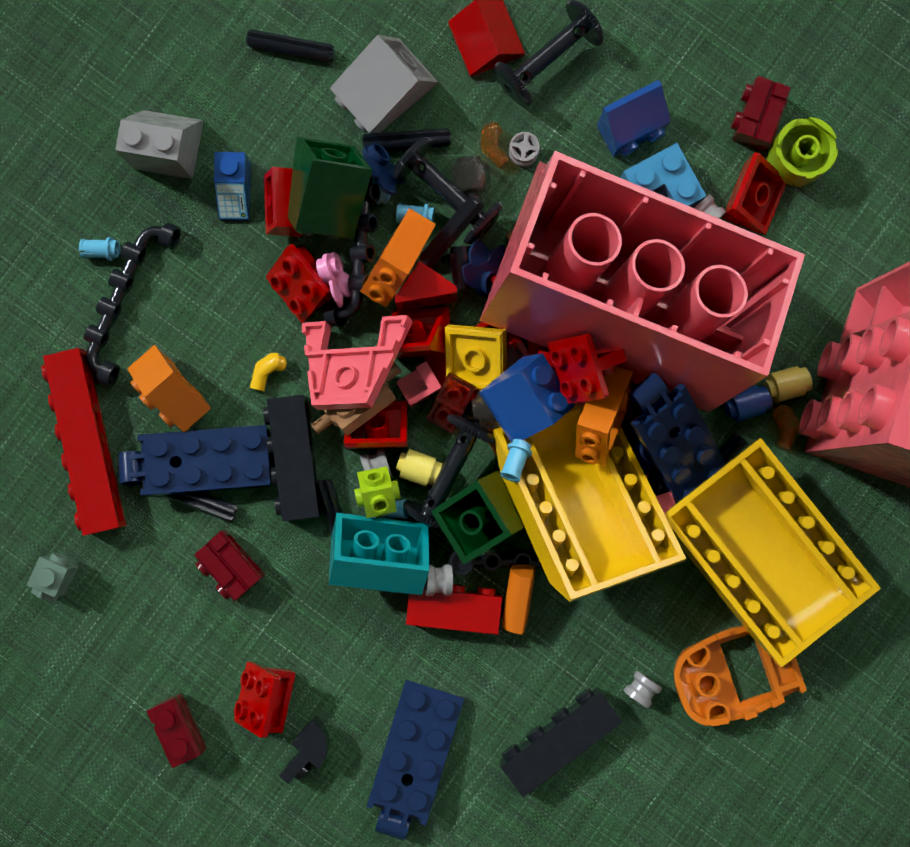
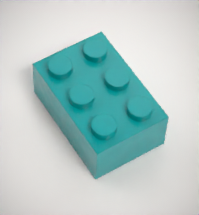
[328,513,429,595]

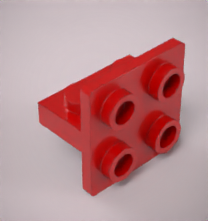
[266,244,334,323]
[548,333,627,404]
[234,662,296,738]

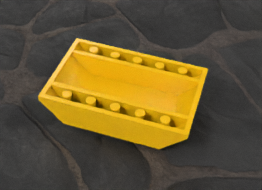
[493,404,686,602]
[664,438,881,667]

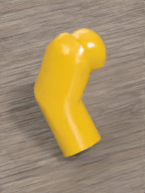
[250,353,287,392]

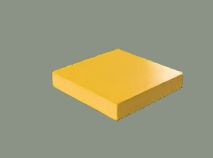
[445,324,507,390]

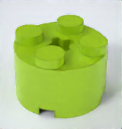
[767,117,838,187]

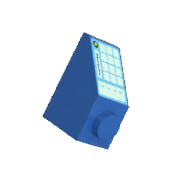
[214,152,251,221]

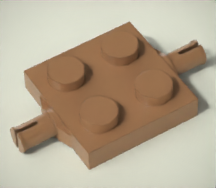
[311,362,401,436]

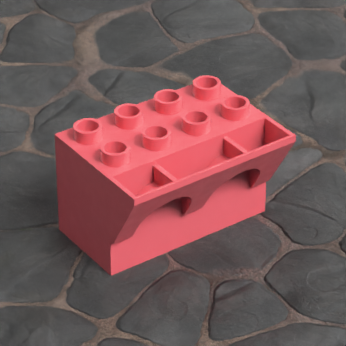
[479,151,805,412]
[798,261,910,487]

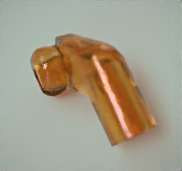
[481,122,509,168]
[773,405,799,450]

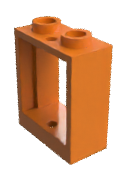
[360,208,436,307]
[575,366,633,466]

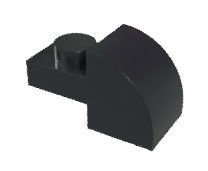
[279,715,330,784]

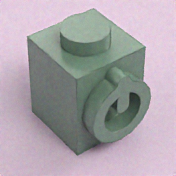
[27,553,79,602]

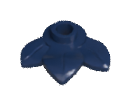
[362,142,405,195]
[462,239,505,298]

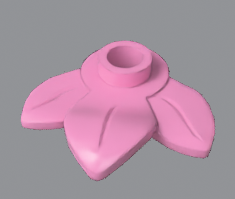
[316,252,351,308]

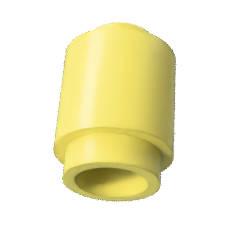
[763,366,813,403]
[395,449,443,487]

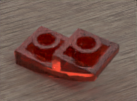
[426,372,477,434]

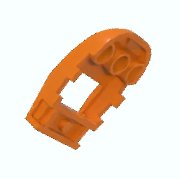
[674,625,807,726]

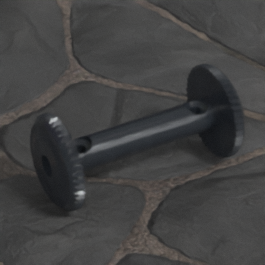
[494,0,604,107]
[394,138,503,244]
[403,414,495,531]

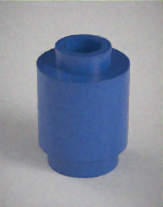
[723,385,772,422]

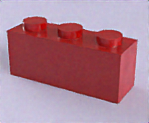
[406,584,502,635]

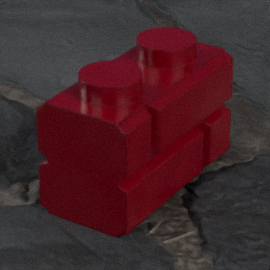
[730,76,791,151]
[194,530,265,601]
[146,692,207,768]

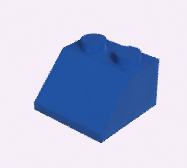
[597,80,671,157]
[479,353,575,443]

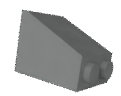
[330,35,438,133]
[115,110,203,179]

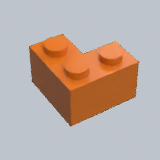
[127,344,211,432]

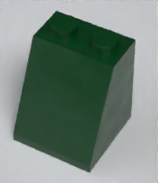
[288,136,372,240]
[431,470,524,565]

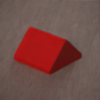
[448,0,525,77]
[722,152,787,235]
[395,261,457,311]
[376,307,450,358]
[344,401,408,449]

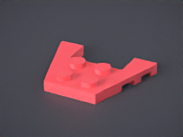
[302,315,412,410]

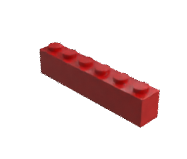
[41,348,127,536]

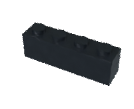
[263,394,322,521]
[499,687,622,797]

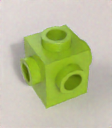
[354,466,401,518]

